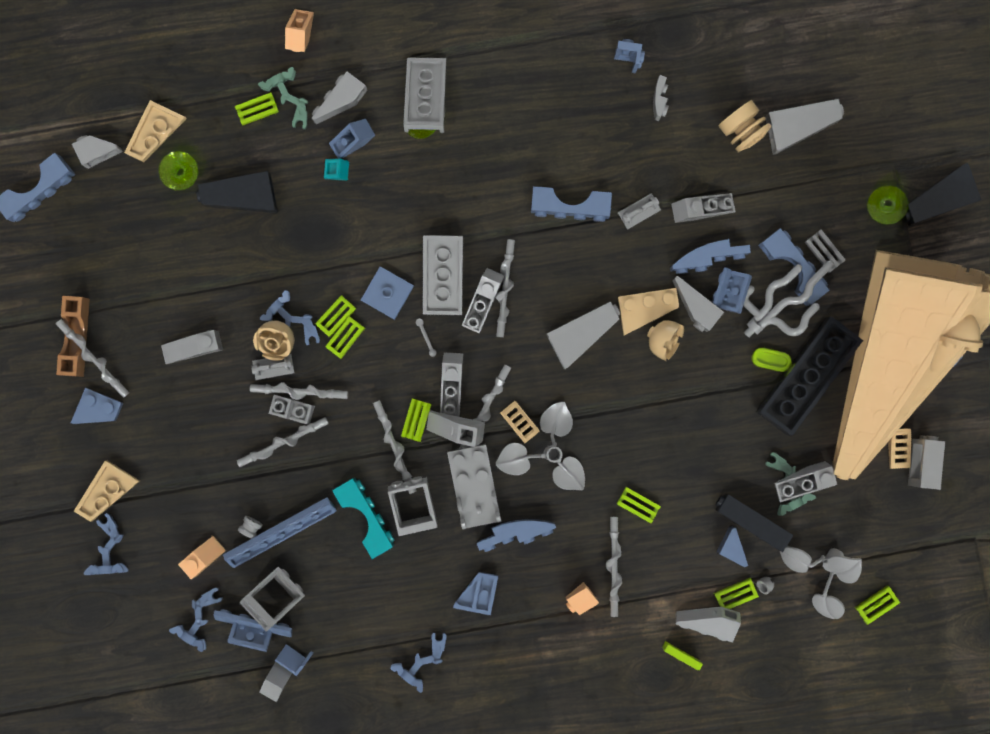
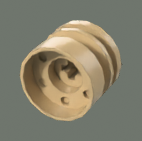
[719,100,772,152]

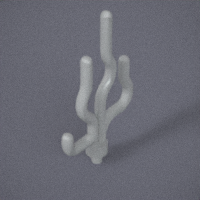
[743,260,834,338]

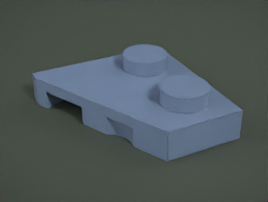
[71,388,123,424]
[453,572,498,615]

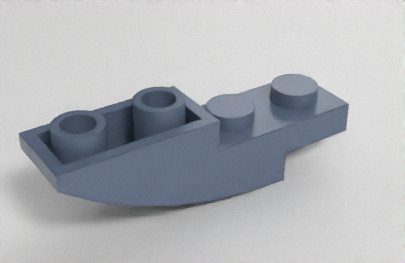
[670,239,751,274]
[477,519,556,552]

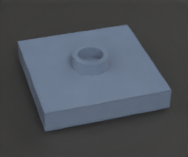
[361,267,414,320]

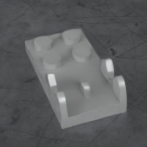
[404,58,446,133]
[423,235,463,315]
[447,444,501,529]

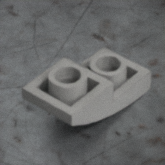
[653,75,669,121]
[268,395,315,425]

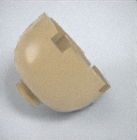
[647,320,684,361]
[253,321,295,361]

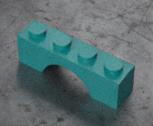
[332,478,395,559]

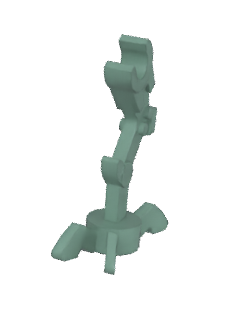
[258,67,308,130]
[765,452,816,516]

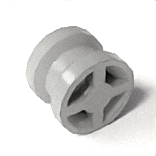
[238,516,263,539]

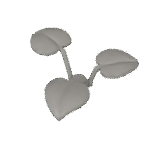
[496,402,585,490]
[780,546,862,619]

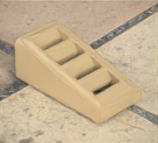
[500,401,540,443]
[888,428,911,469]

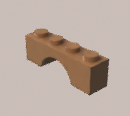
[56,296,90,377]

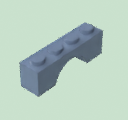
[0,153,75,222]
[531,186,612,222]
[758,228,830,307]

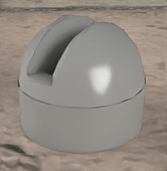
[757,577,774,594]

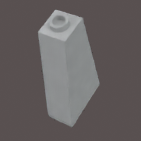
[765,99,844,155]
[547,302,620,369]

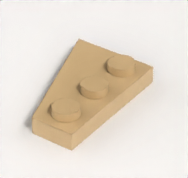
[124,100,187,162]
[618,288,679,336]
[74,460,140,522]

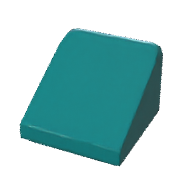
[324,159,349,180]

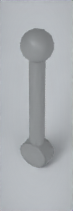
[416,318,437,357]

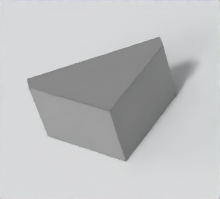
[259,662,292,702]

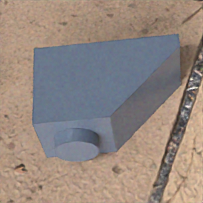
[329,119,375,159]

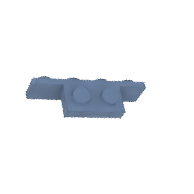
[213,609,292,652]

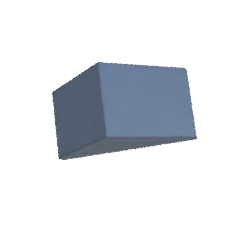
[716,526,748,567]

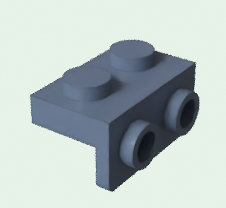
[614,39,645,73]
[713,267,752,314]

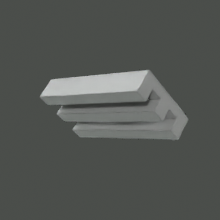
[805,230,845,273]

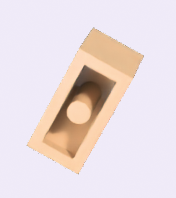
[285,9,314,52]
[178,536,226,579]
[566,582,599,615]

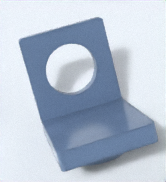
[275,644,313,676]

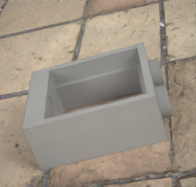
[908,435,945,490]
[388,476,438,536]
[239,567,305,632]

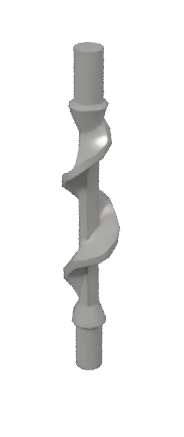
[496,239,515,338]
[56,319,129,398]
[459,364,511,449]
[250,382,348,400]
[373,400,417,494]
[237,417,329,467]
[606,517,622,617]

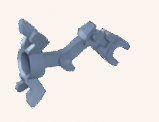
[260,290,320,345]
[84,513,129,575]
[169,588,223,652]
[391,632,446,693]

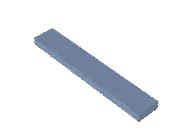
[223,497,337,568]

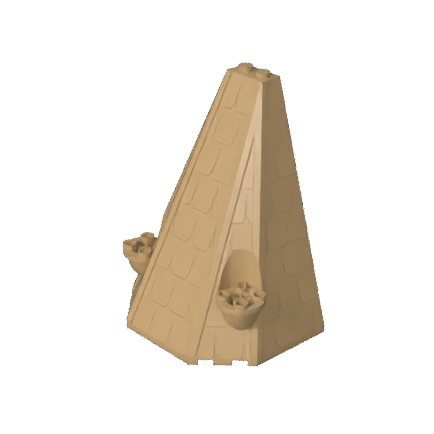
[833,250,990,480]

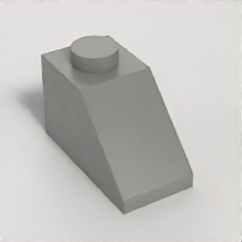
[72,135,123,169]

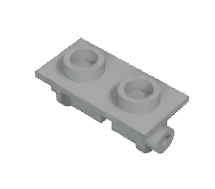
[618,193,661,230]
[252,354,294,380]

